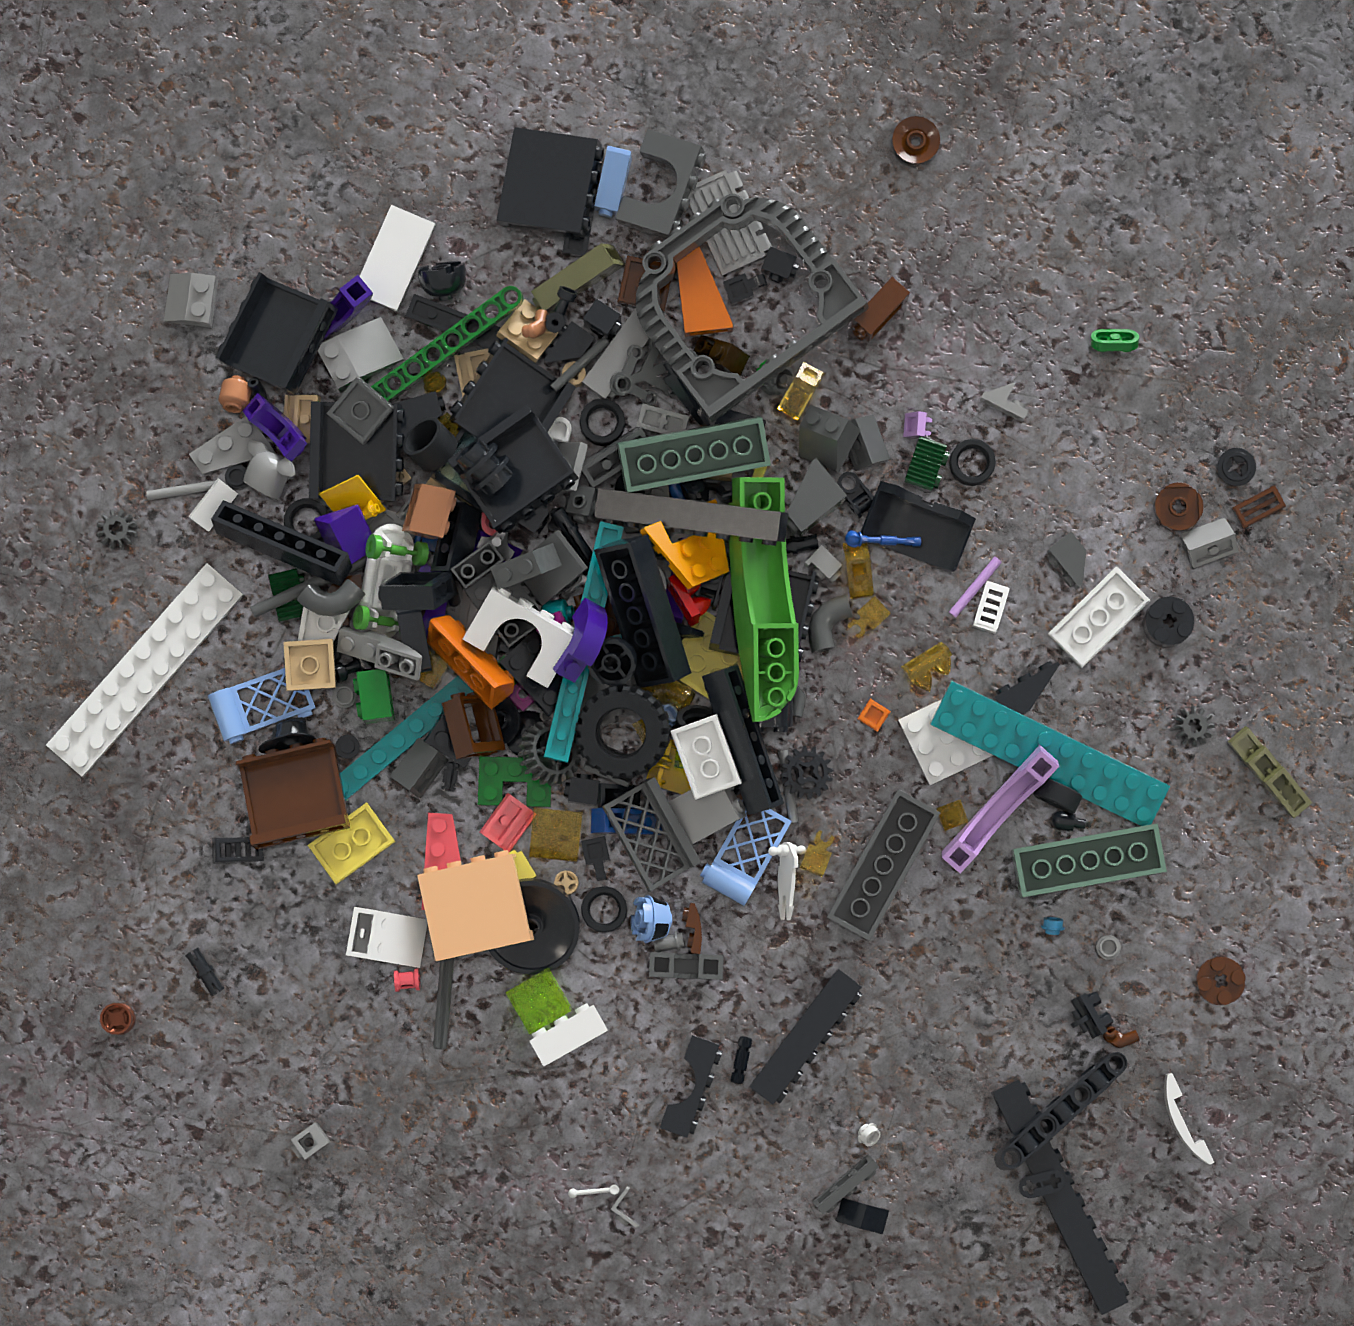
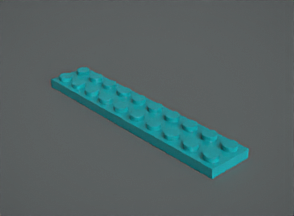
[930,680,1170,826]

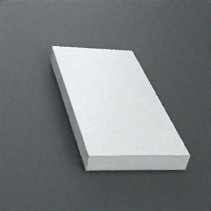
[360,205,436,312]
[1048,566,1151,669]

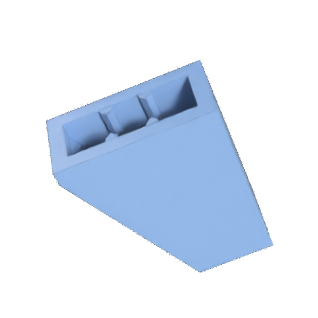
[594,146,632,218]

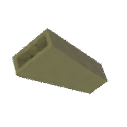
[531,243,625,312]

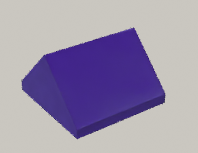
[314,504,372,564]

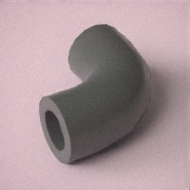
[297,579,366,617]
[808,594,853,653]

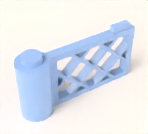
[208,668,316,744]
[700,800,792,906]

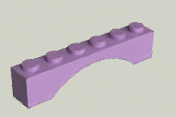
[941,745,1059,874]

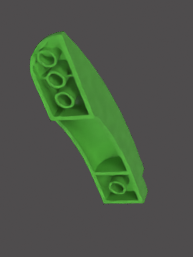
[729,477,799,722]

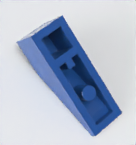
[591,808,662,835]

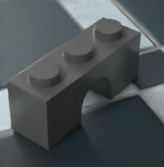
[649,952,724,980]

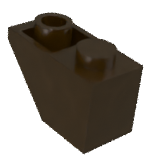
[693,335,750,376]

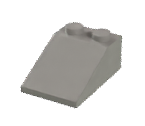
[318,317,404,393]

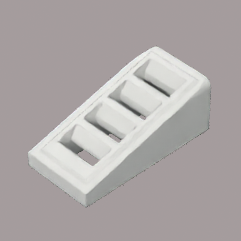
[972,581,1010,634]

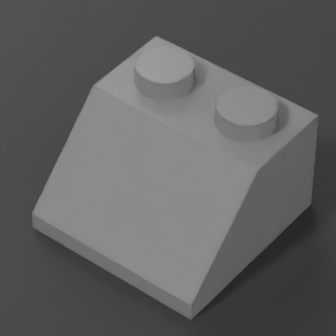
[164,273,218,328]

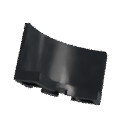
[861,481,976,572]

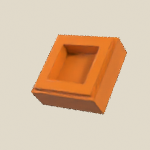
[857,698,891,732]

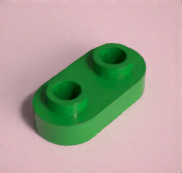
[1090,329,1139,352]

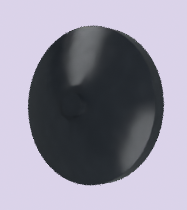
[489,878,580,975]

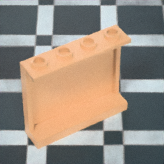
[417,850,534,961]

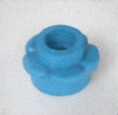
[1041,917,1065,935]

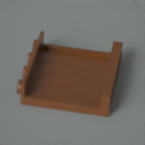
[235,738,350,850]

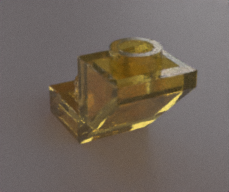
[777,362,825,420]

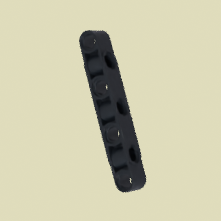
[994,1052,1128,1171]

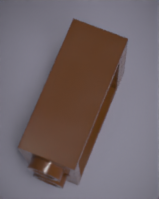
[851,276,910,343]
[442,692,506,759]

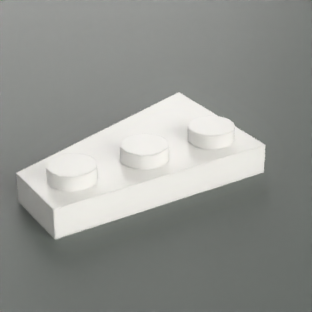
[298,606,350,642]

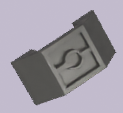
[451,541,541,648]

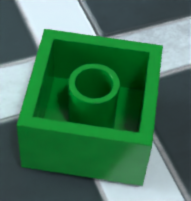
[353,669,395,724]

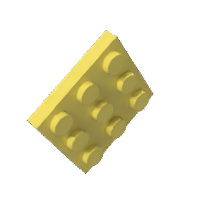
[679,611,744,700]

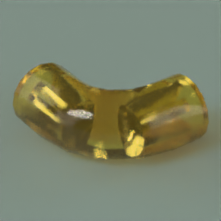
[640,681,695,710]

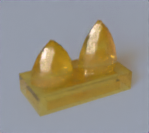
[901,642,952,691]

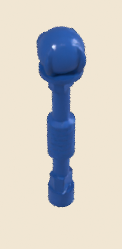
[845,531,921,548]

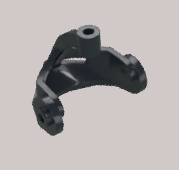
[679,479,732,502]

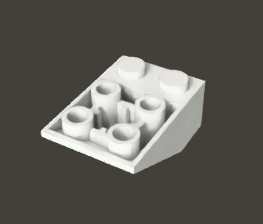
[346,907,428,968]

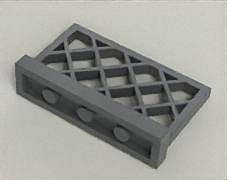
[602,777,701,892]

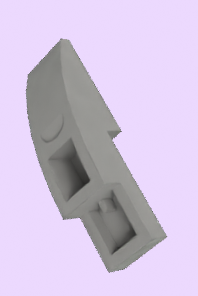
[337,627,422,680]

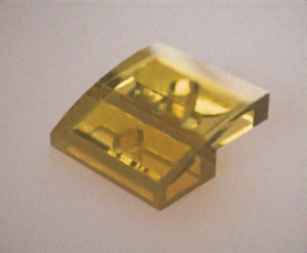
[529,808,582,862]

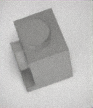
[804,545,843,584]
[291,1122,331,1160]

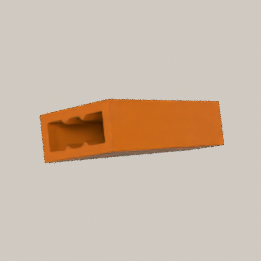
[676,246,733,337]

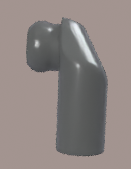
[793,685,806,718]

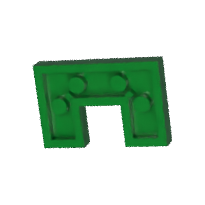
[478,757,551,807]

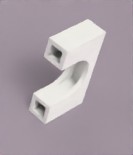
[463,585,574,688]

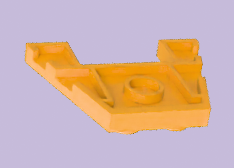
[640,499,729,589]

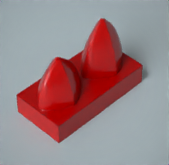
[667,575,711,627]

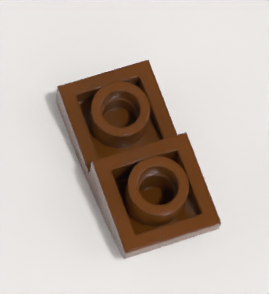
[682,903,702,954]

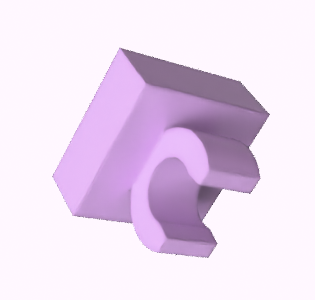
[903,411,932,438]

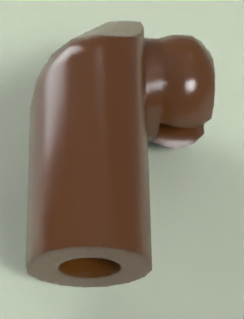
[1103,1026,1140,1048]

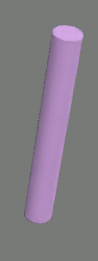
[949,556,1002,618]

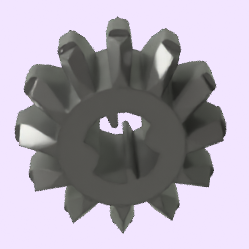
[97,509,138,550]
[1173,706,1215,747]

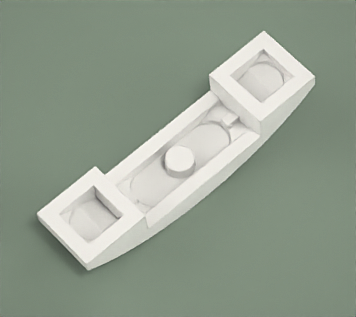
[1164,1073,1214,1165]

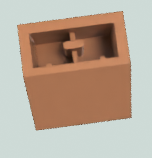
[402,484,456,539]

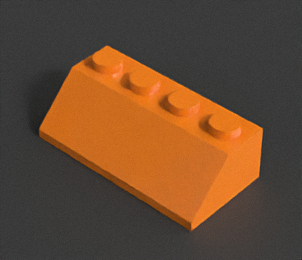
[427,615,515,710]

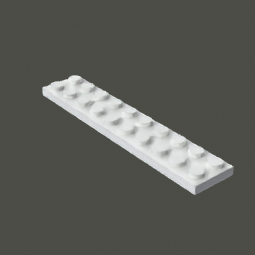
[46,563,244,777]

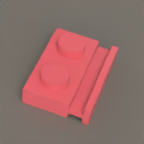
[479,793,537,852]

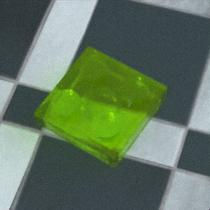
[505,967,573,1034]

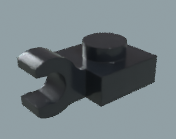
[723,273,767,305]
[581,836,610,881]

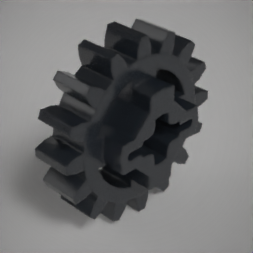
[780,746,834,799]

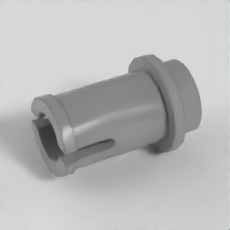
[654,931,685,952]

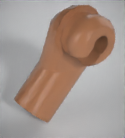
[522,309,548,339]

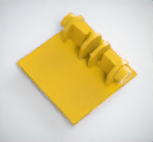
[319,475,386,520]
[646,739,691,795]

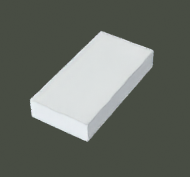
[189,478,238,532]

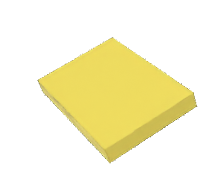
[308,802,395,885]

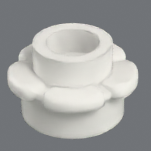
[858,1123,881,1146]

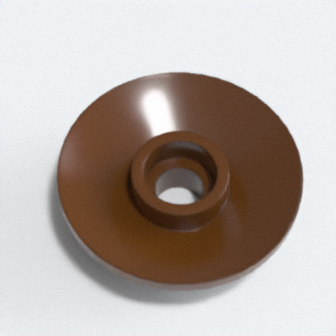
[892,116,940,164]

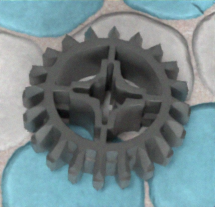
[517,720,581,786]

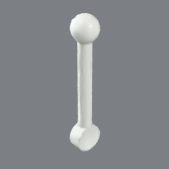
[568,1185,619,1198]

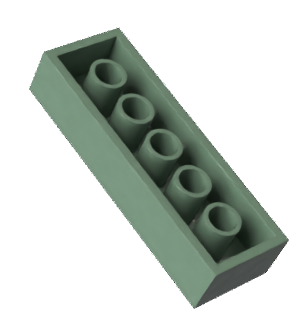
[617,416,771,493]
[1011,823,1167,898]

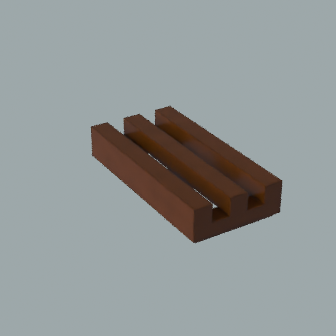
[1231,485,1286,529]

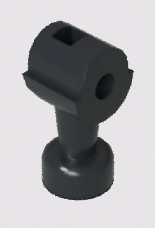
[545,286,578,333]
[335,657,376,683]

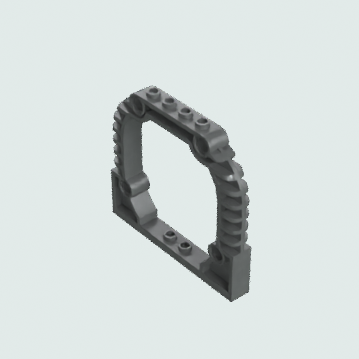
[636,194,869,422]

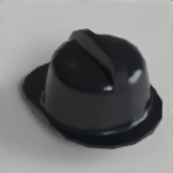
[258,717,316,754]

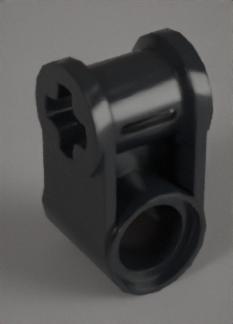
[837,472,874,519]
[694,575,724,611]

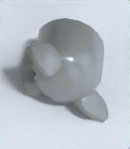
[243,439,296,501]

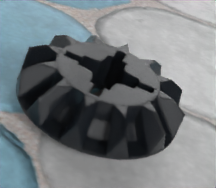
[1217,448,1256,487]

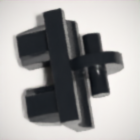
[1070,992,1114,1039]

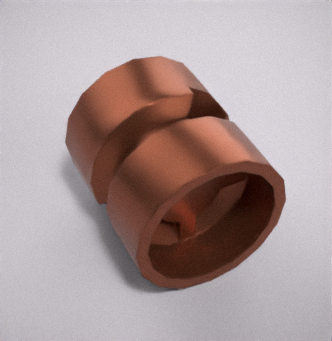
[100,1003,136,1035]

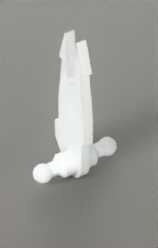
[768,842,806,920]

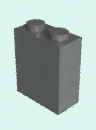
[490,543,562,590]

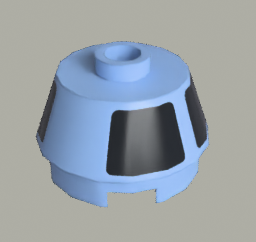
[631,895,672,944]

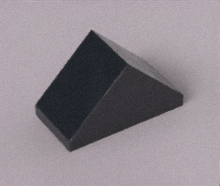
[836,1198,889,1234]

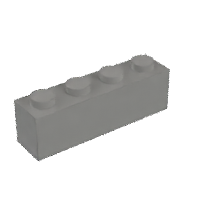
[582,308,650,400]

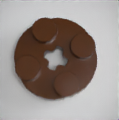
[1154,482,1203,531]
[1196,957,1246,1005]

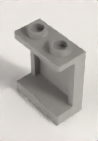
[669,786,746,845]

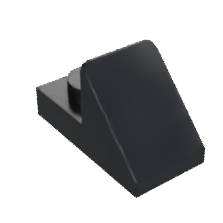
[598,783,641,809]

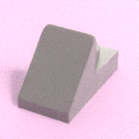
[980,383,1029,422]

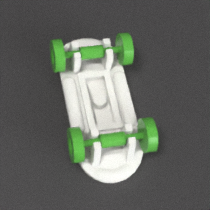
[353,524,429,638]

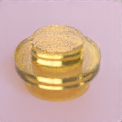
[423,371,447,393]

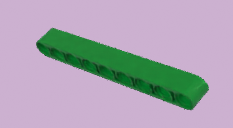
[371,286,523,403]

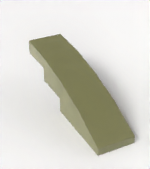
[1228,726,1312,818]

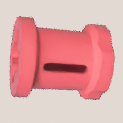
[394,968,421,992]

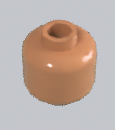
[218,375,252,413]

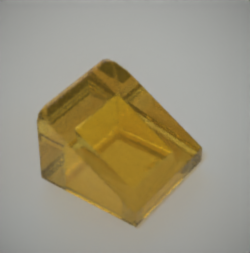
[936,800,968,831]

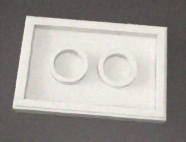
[670,714,742,800]

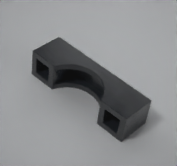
[660,1035,723,1138]

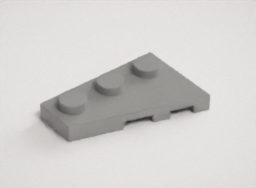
[189,416,275,475]

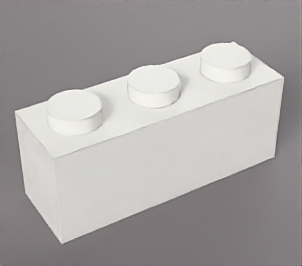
[530,1003,608,1066]

